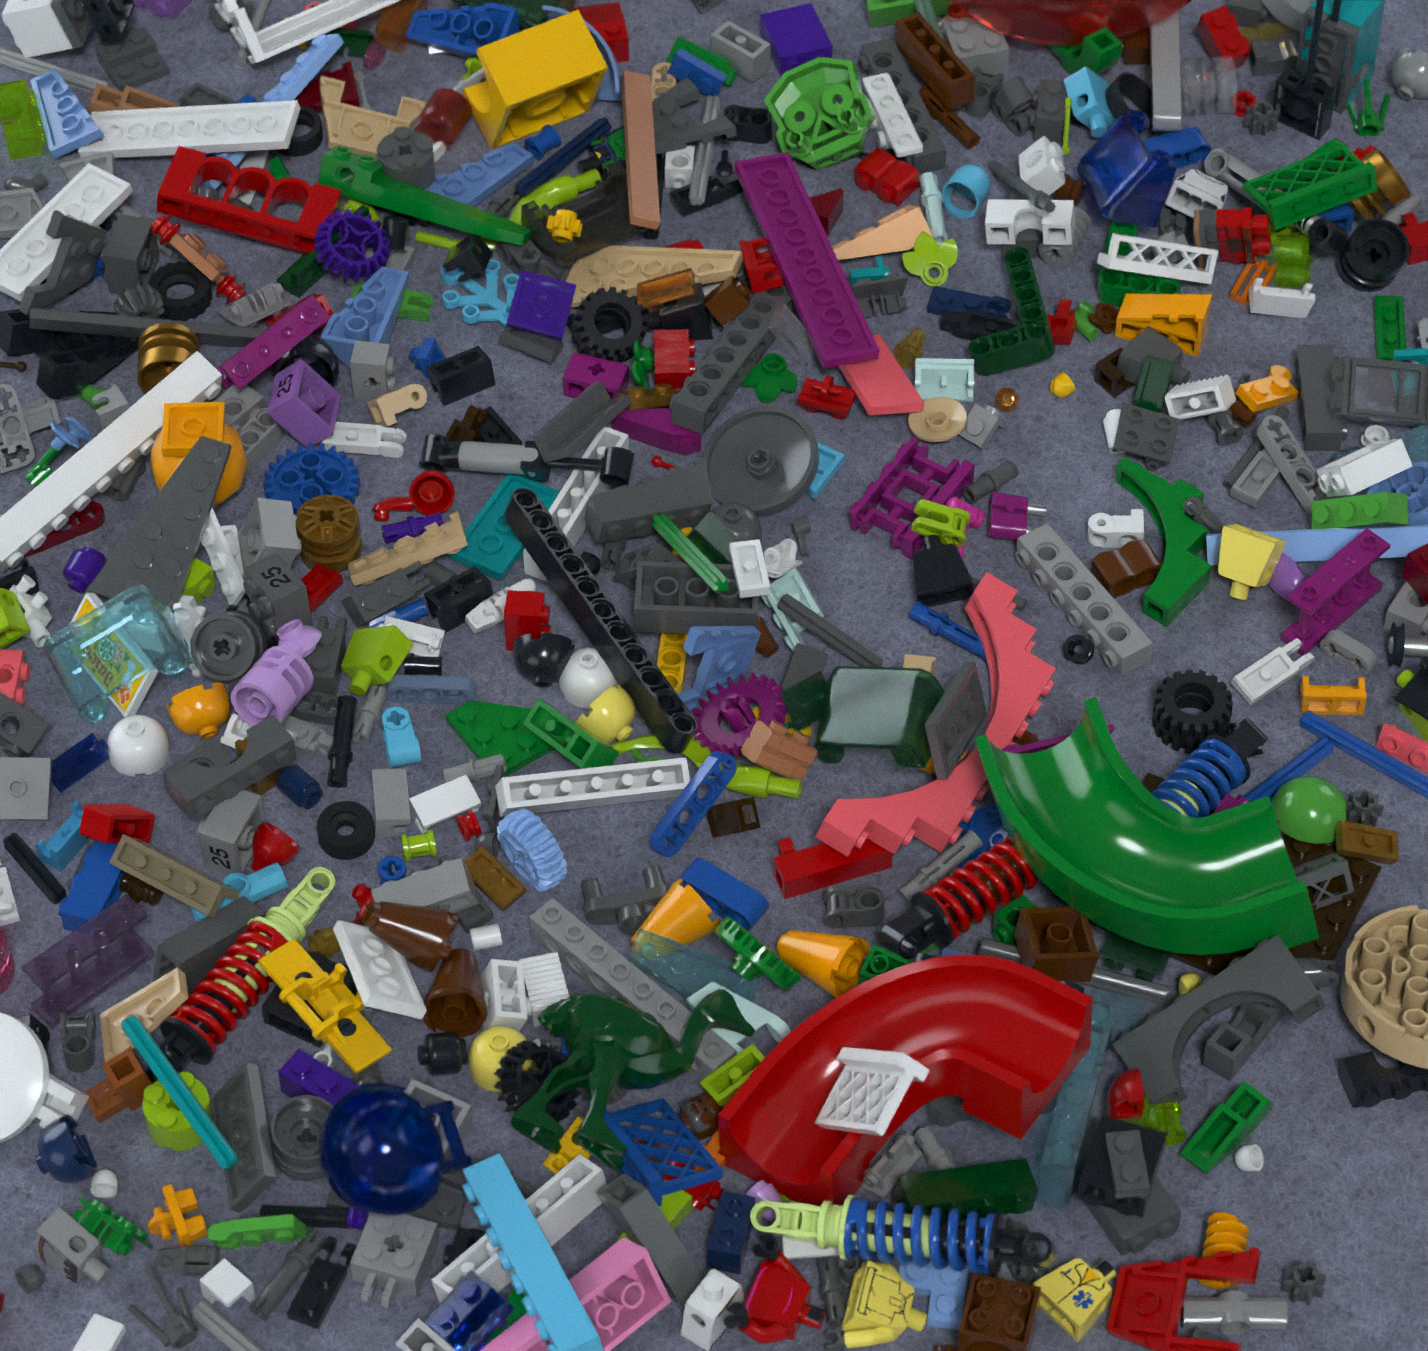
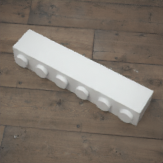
[523,427,629,582]
[495,757,690,817]
[431,1154,607,1323]

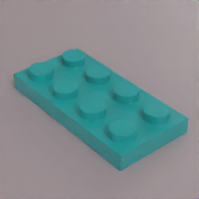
[449,474,560,581]

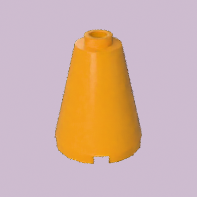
[629,878,719,965]
[777,930,870,998]

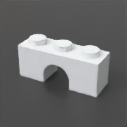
[985,199,1075,245]

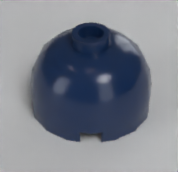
[35,1114,97,1183]

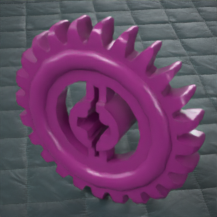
[693,672,789,758]

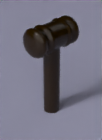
[100,873,163,942]

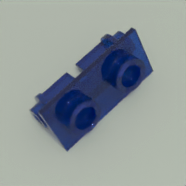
[51,733,109,793]

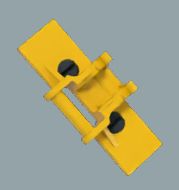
[258,939,392,1075]

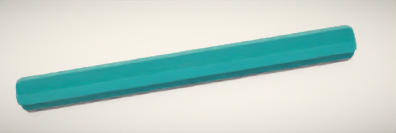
[121,1015,238,1169]

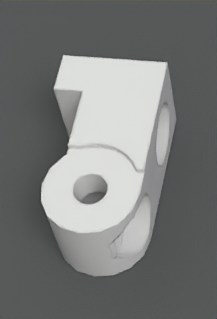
[1087,509,1144,548]

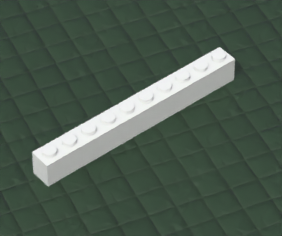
[0,351,222,573]

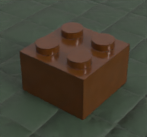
[1014,907,1099,982]

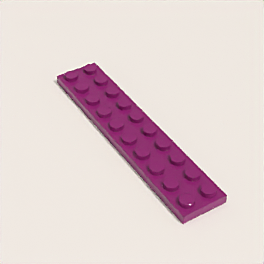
[734,152,880,369]

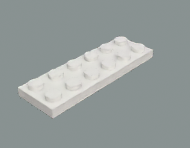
[0,163,133,302]

